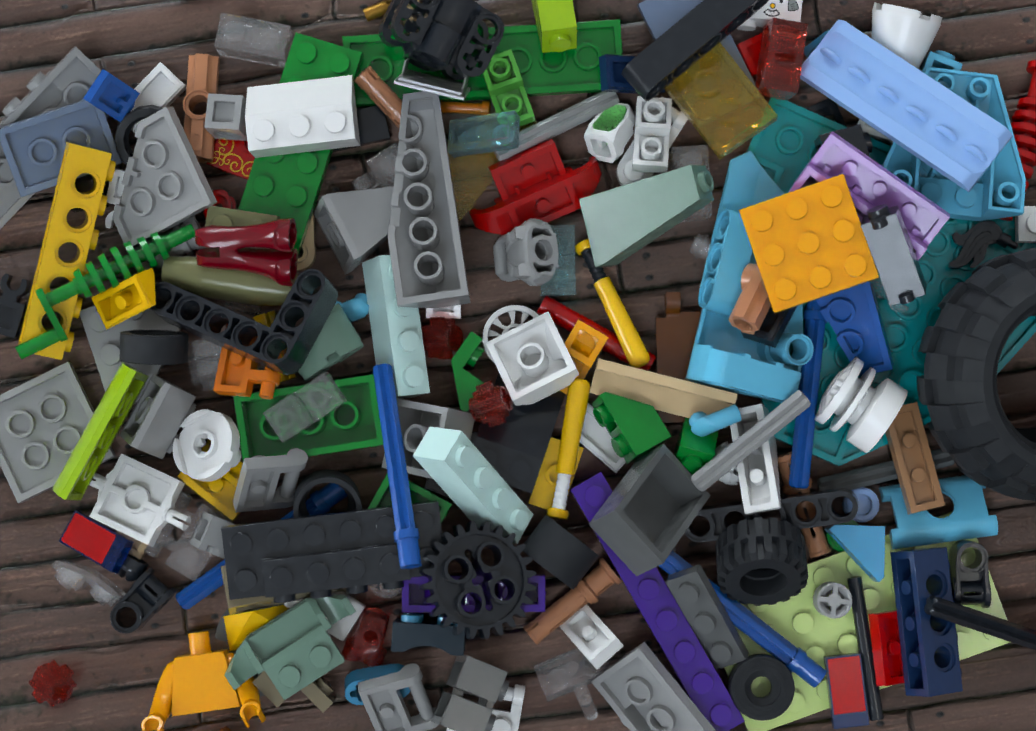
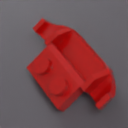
[469,139,602,235]

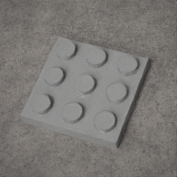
[0,362,116,503]

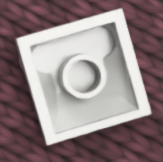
[486,311,579,406]

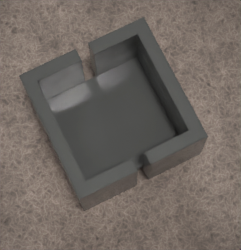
[431,655,509,731]

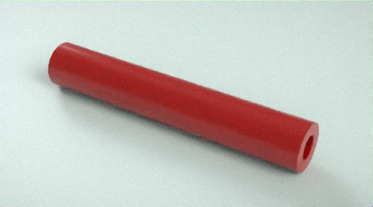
[536,295,656,371]

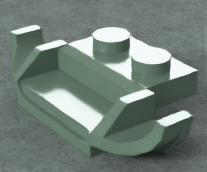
[224,595,356,700]

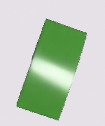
[482,49,536,132]

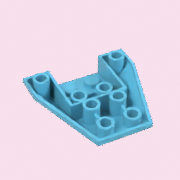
[883,67,1026,221]

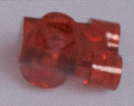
[342,608,389,667]

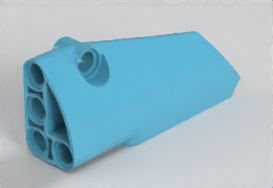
[685,151,814,403]

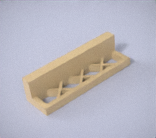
[589,358,738,428]

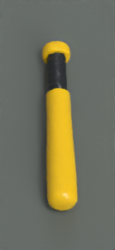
[574,239,650,368]

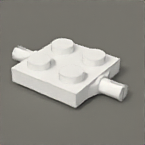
[89,453,191,547]

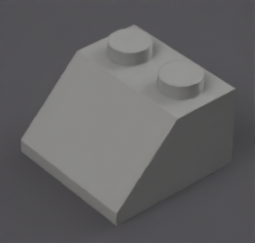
[119,374,196,459]

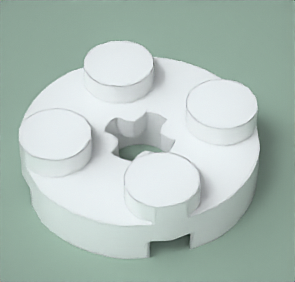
[172,409,241,482]

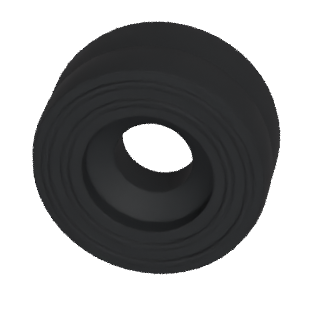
[728,654,795,721]

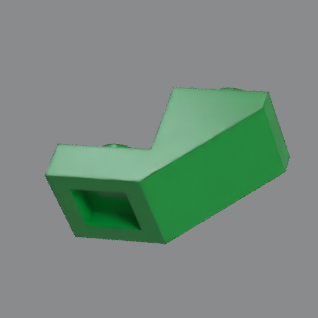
[451,331,488,413]

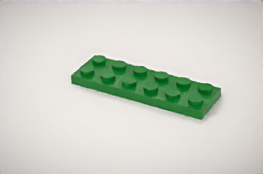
[238,32,364,254]

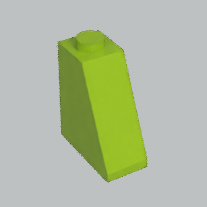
[531,0,577,53]

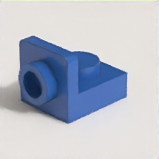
[83,69,140,123]

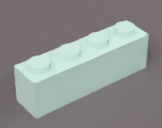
[362,255,430,399]
[413,426,534,544]

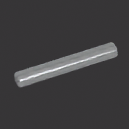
[493,92,620,162]
[691,390,811,492]

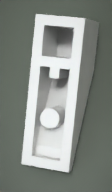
[730,404,781,515]

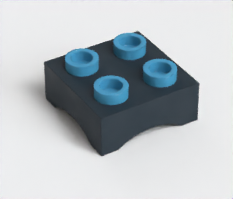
[391,613,466,656]

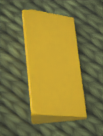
[92,268,156,330]

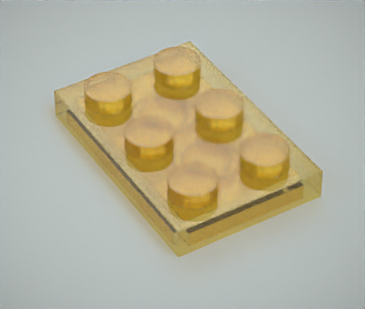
[665,43,778,160]

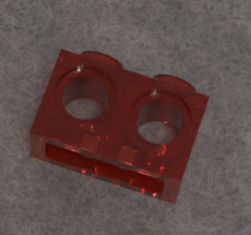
[753,18,808,100]

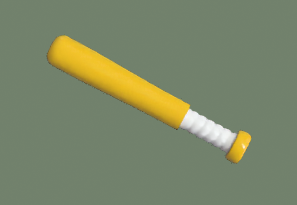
[547,378,590,520]

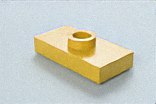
[528,437,584,510]

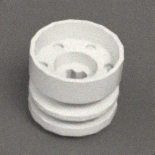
[814,357,908,453]

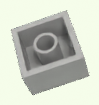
[381,399,476,479]

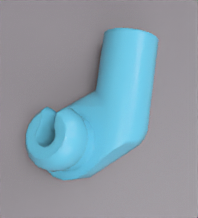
[335,293,369,322]
[689,404,742,437]

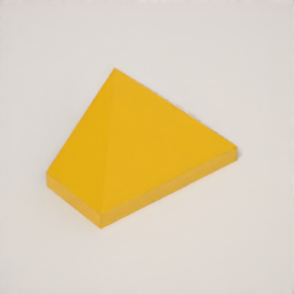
[223,605,289,651]

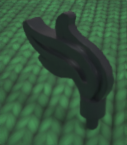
[948,220,1018,269]

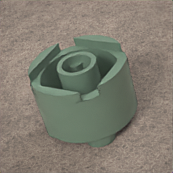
[286,303,364,382]

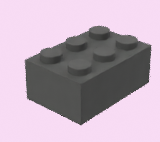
[589,444,710,576]

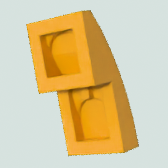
[560,320,609,395]

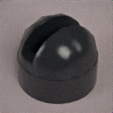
[117,552,149,582]

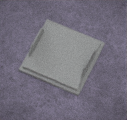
[394,58,471,101]

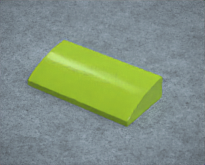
[52,362,149,500]

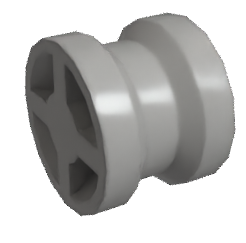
[813,582,852,619]

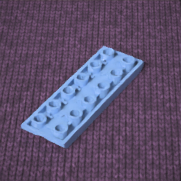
[795,19,1013,192]

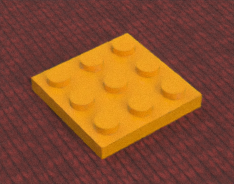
[739,174,879,314]

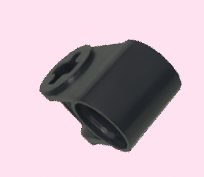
[949,540,991,608]
[110,567,177,634]

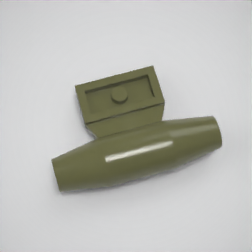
[161,206,299,306]

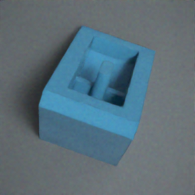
[824,525,885,582]

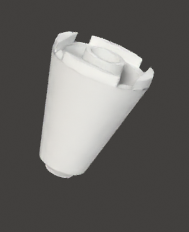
[872,2,942,69]

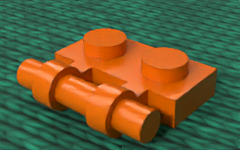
[213,323,286,400]

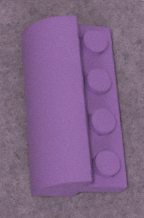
[788,131,950,261]

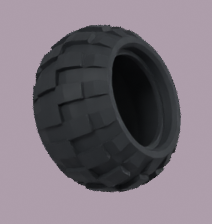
[916,248,1036,501]

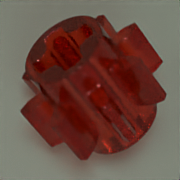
[422,317,463,359]
[469,381,513,428]
[29,660,77,707]

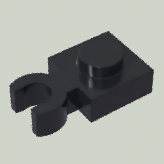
[0,273,30,339]

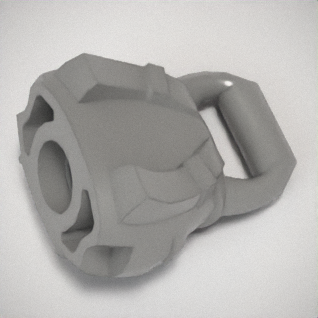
[493,218,559,286]

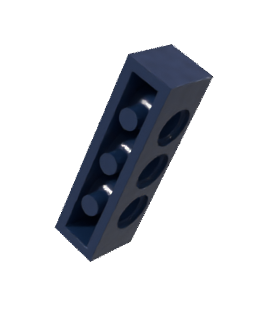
[890,547,963,697]

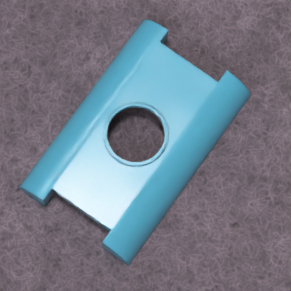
[879,475,998,550]

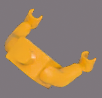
[141,630,266,731]

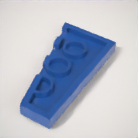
[816,281,894,376]

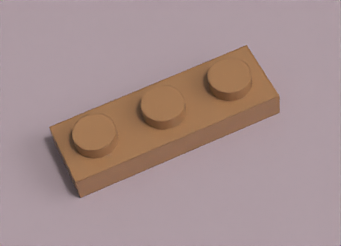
[885,402,945,515]

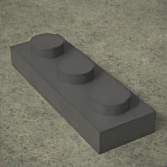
[666,564,749,670]

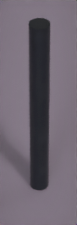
[847,577,884,721]

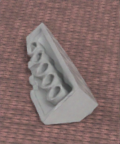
[388,91,471,308]

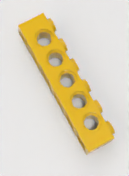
[18,142,116,360]

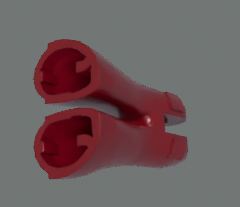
[195,218,298,286]

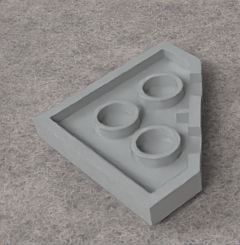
[112,106,217,248]
[80,299,181,404]

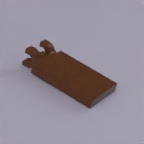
[655,292,726,423]

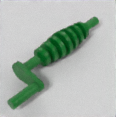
[15,223,195,360]

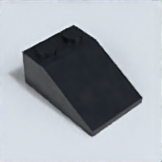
[474,373,565,493]

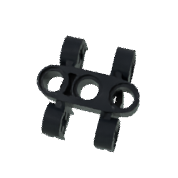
[379,0,504,81]

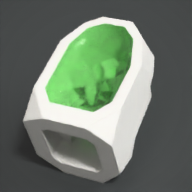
[584,103,635,163]

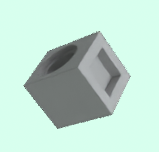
[204,93,247,141]

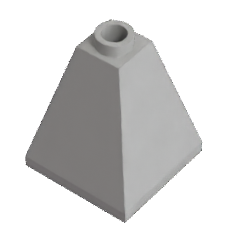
[314,186,394,275]

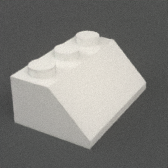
[245,75,360,158]

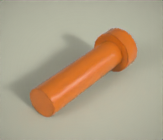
[441,101,491,118]

